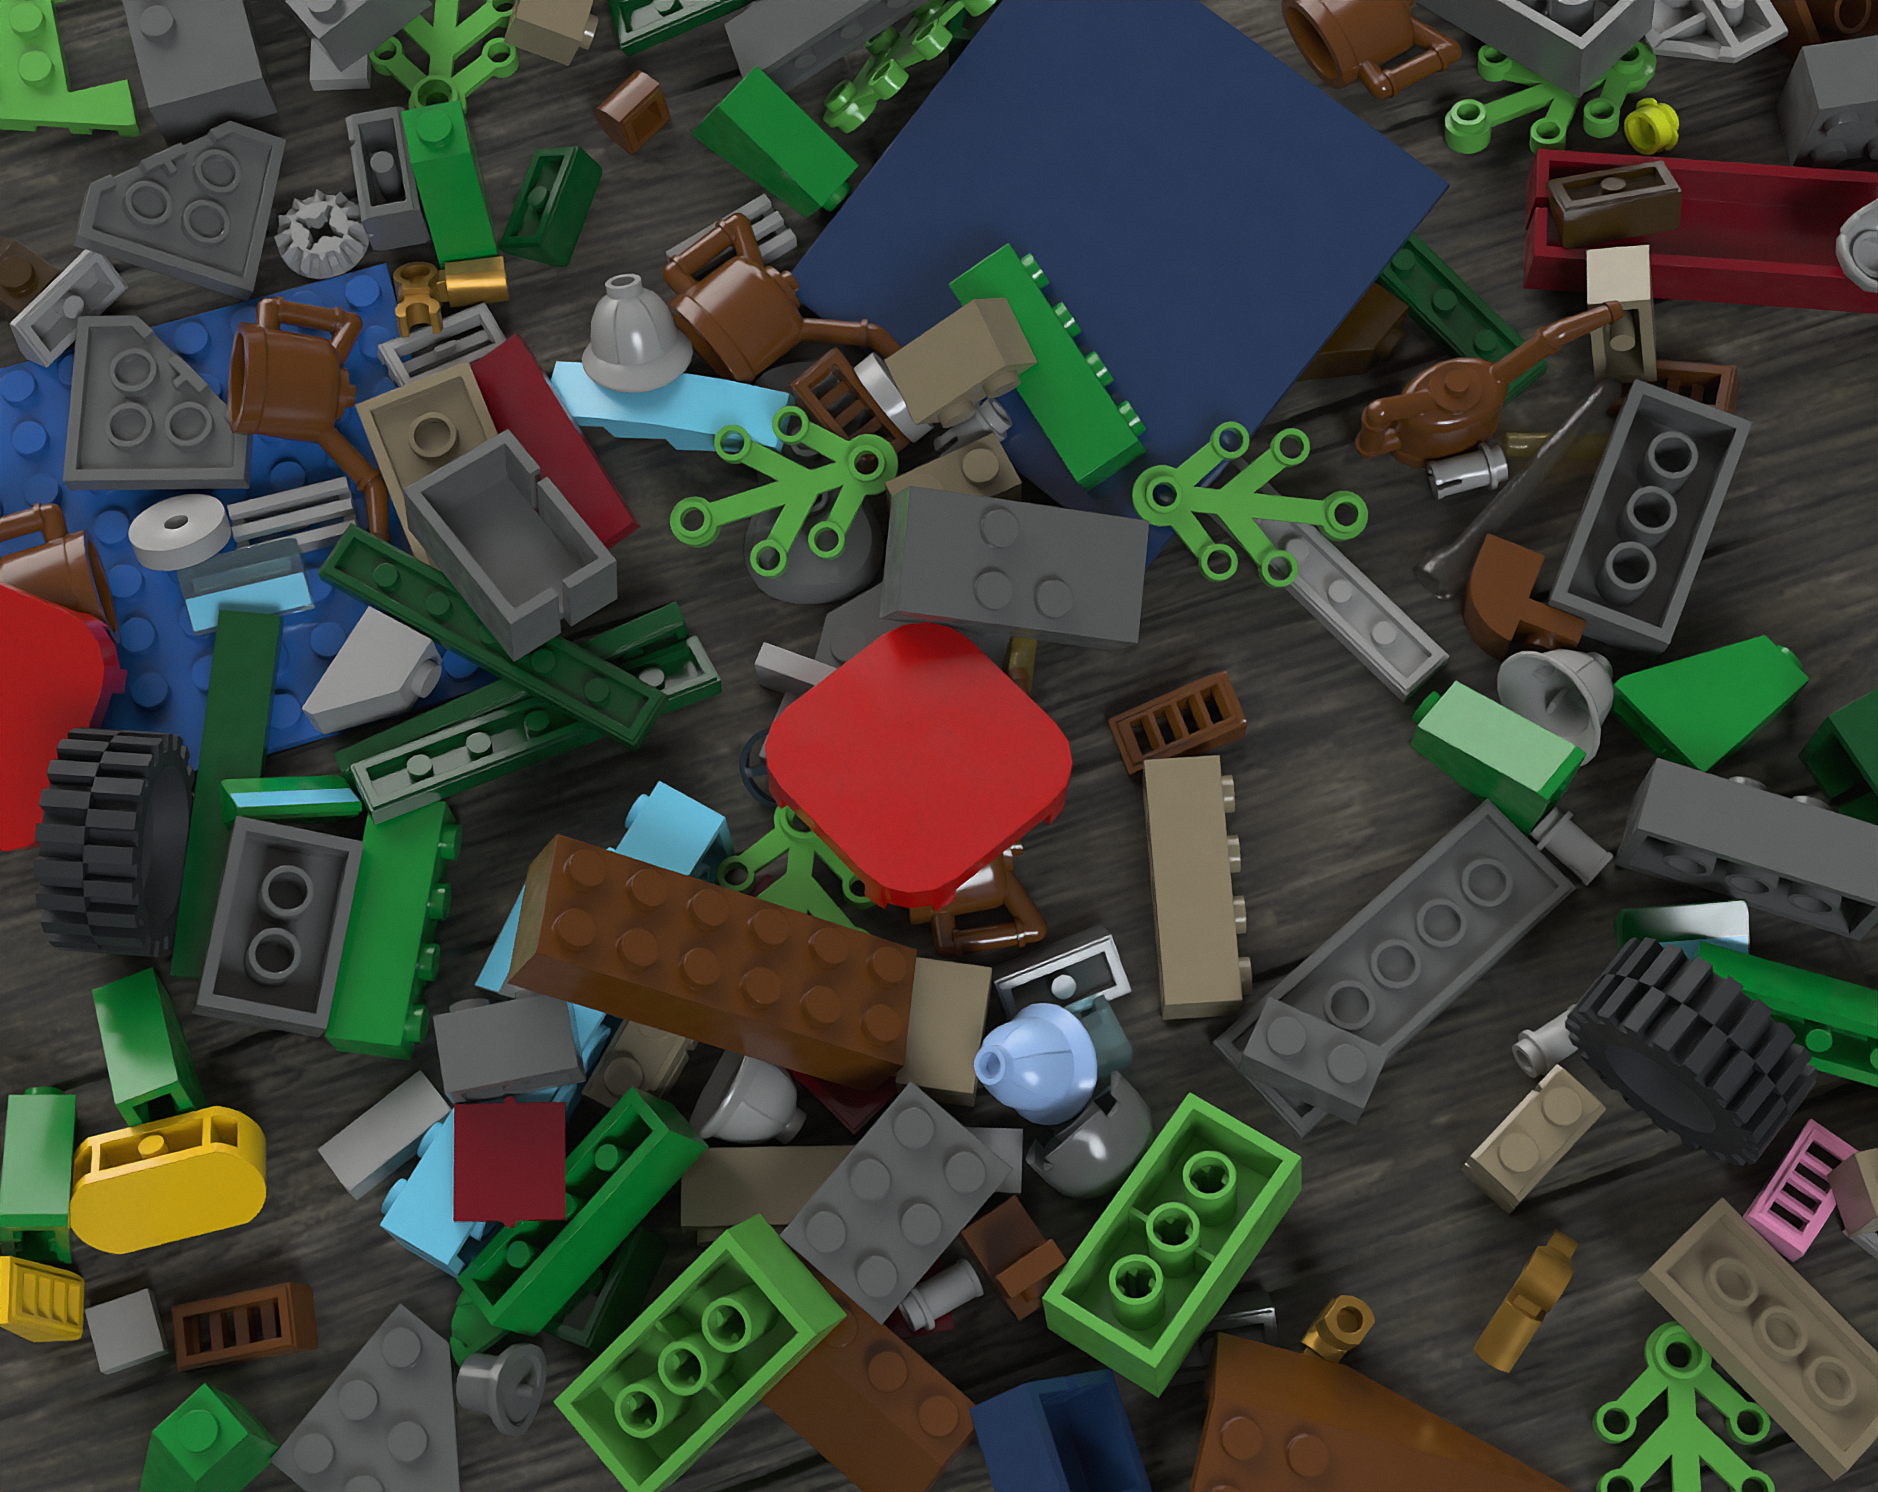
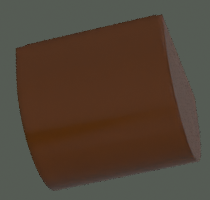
[594,71,671,155]

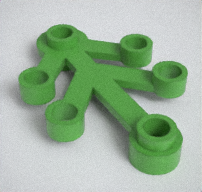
[369,0,519,114]
[823,0,997,133]
[1444,42,1656,155]
[670,406,899,579]
[1131,421,1368,588]
[717,805,876,934]
[1592,1321,1775,1492]

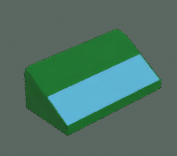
[219,775,362,828]

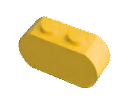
[70,1106,266,1254]

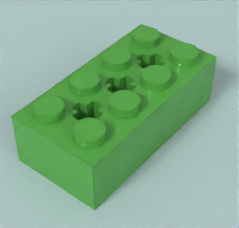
[1042,1092,1302,1398]
[553,1213,847,1492]

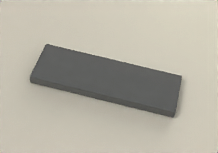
[1212,798,1576,1141]

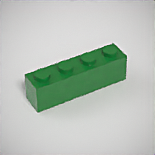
[948,243,1147,492]
[325,801,462,1060]
[1693,941,1878,1087]
[456,1086,709,1337]

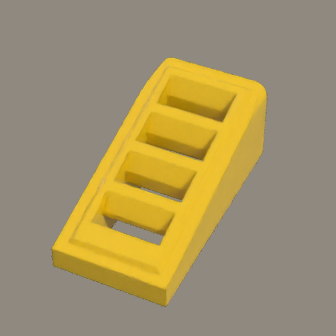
[0,1256,85,1342]

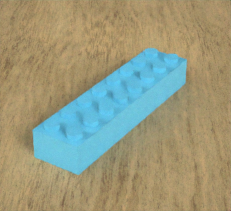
[380,781,736,1279]

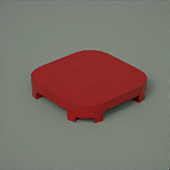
[0,581,127,851]
[765,622,1073,912]

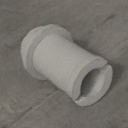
[933,398,1012,457]
[1427,442,1508,500]
[1530,807,1613,886]
[1512,1004,1579,1078]
[897,1258,983,1332]

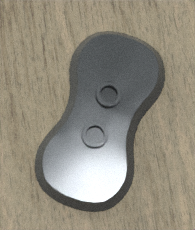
[744,359,885,604]

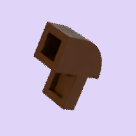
[1462,533,1587,662]
[957,1195,1067,1321]

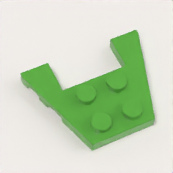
[0,0,142,137]

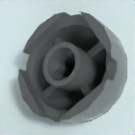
[1026,1070,1155,1200]

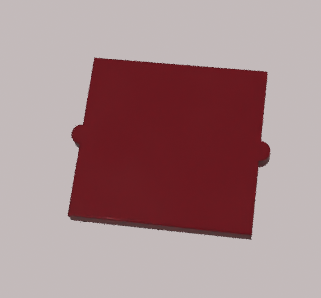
[453,1096,566,1228]

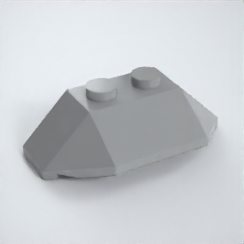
[1643,0,1788,63]

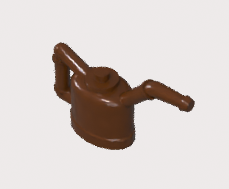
[1281,0,1462,99]
[662,213,902,385]
[227,296,392,544]
[1355,300,1624,468]
[0,502,120,644]
[907,667,1047,959]

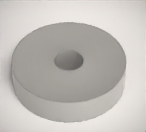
[854,352,934,443]
[128,494,231,571]

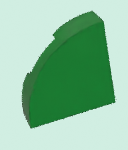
[450,1290,517,1368]

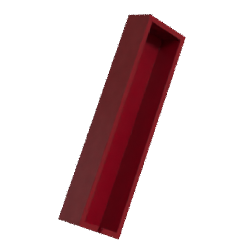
[1523,149,1878,314]

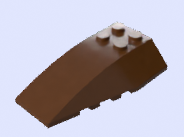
[1189,1332,1575,1492]

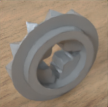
[274,189,369,279]

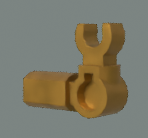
[393,256,509,338]
[1473,1229,1579,1373]
[1298,1295,1375,1363]

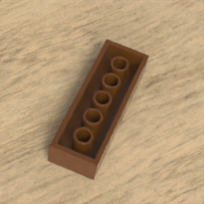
[507,834,917,1093]

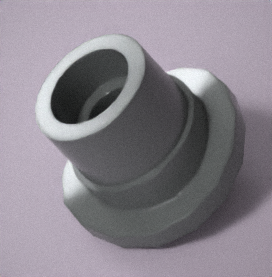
[456,1342,547,1438]

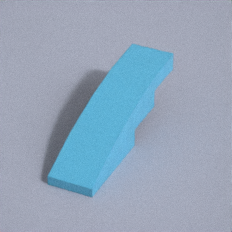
[551,361,795,453]

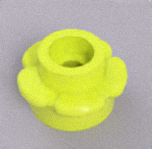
[1624,98,1679,155]

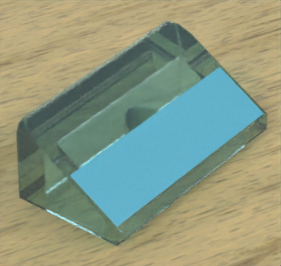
[176,538,315,636]

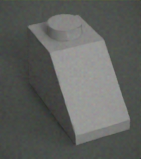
[302,606,442,734]

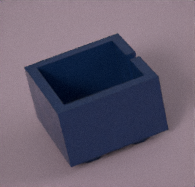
[969,1368,1153,1492]

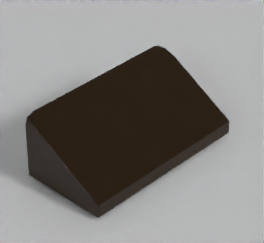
[1546,160,1682,249]

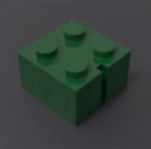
[1798,688,1878,825]

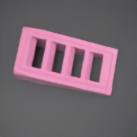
[1743,1119,1859,1262]

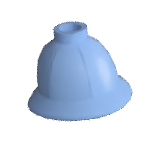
[974,1003,1097,1125]

